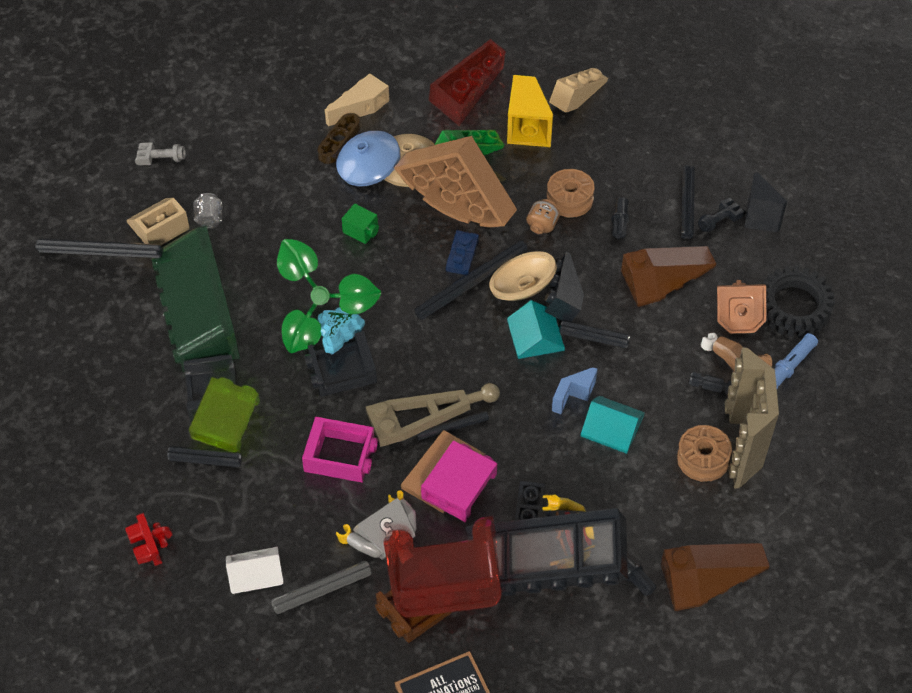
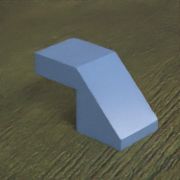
[552,367,597,414]

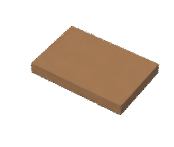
[401,430,485,513]

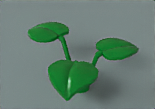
[277,239,381,353]

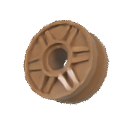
[547,169,595,217]
[677,425,732,482]

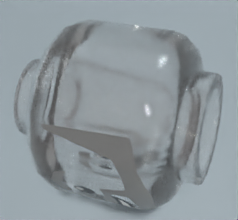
[193,193,223,229]

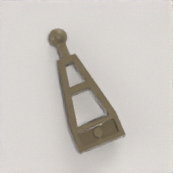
[366,383,500,447]

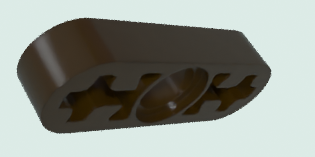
[318,113,361,164]

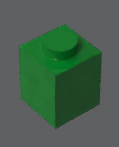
[342,203,379,244]

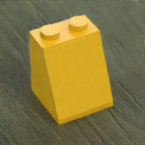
[507,75,553,147]

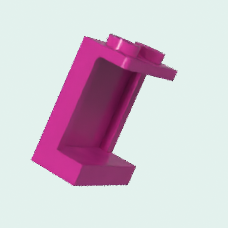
[421,440,497,522]

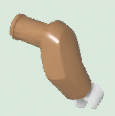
[701,333,772,372]

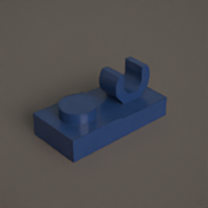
[446,230,479,275]

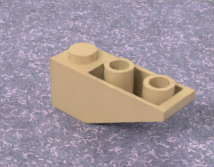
[549,68,608,113]
[325,74,389,126]

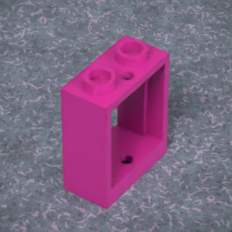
[302,417,378,483]

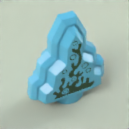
[318,307,365,355]

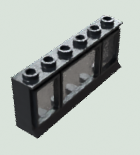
[466,508,628,599]

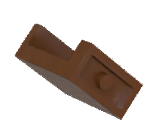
[375,558,459,643]

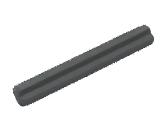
[271,561,371,614]

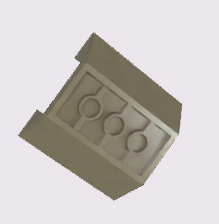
[725,348,779,488]

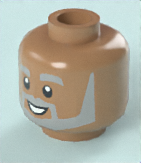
[526,199,560,234]

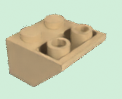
[127,198,190,245]

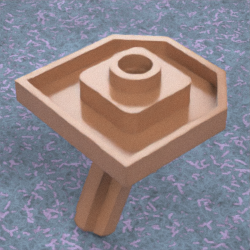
[717,280,766,333]

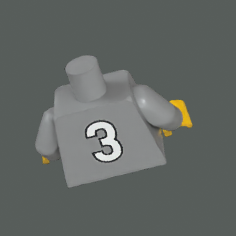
[336,490,417,565]

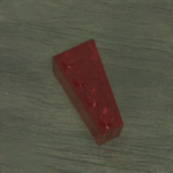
[429,39,506,126]

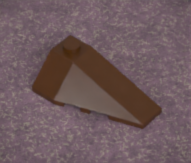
[621,246,716,307]
[661,543,770,611]

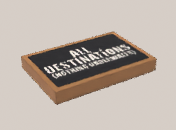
[395,651,490,693]

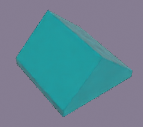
[507,300,565,359]
[581,396,645,454]

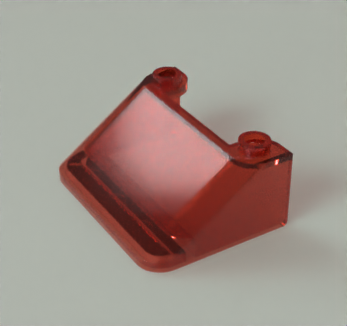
[383,516,501,618]

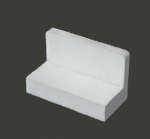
[226,547,283,594]

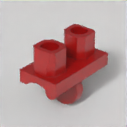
[125,513,172,566]

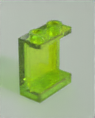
[189,377,260,452]

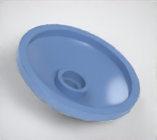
[336,131,401,186]

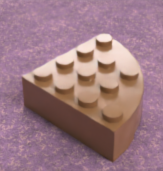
[394,136,517,227]

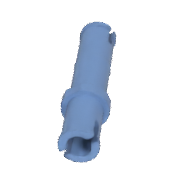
[775,333,818,388]

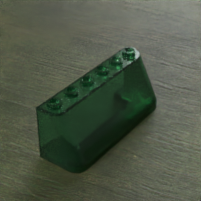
[151,225,240,372]

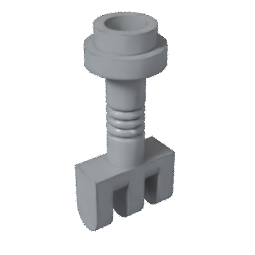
[135,143,186,165]

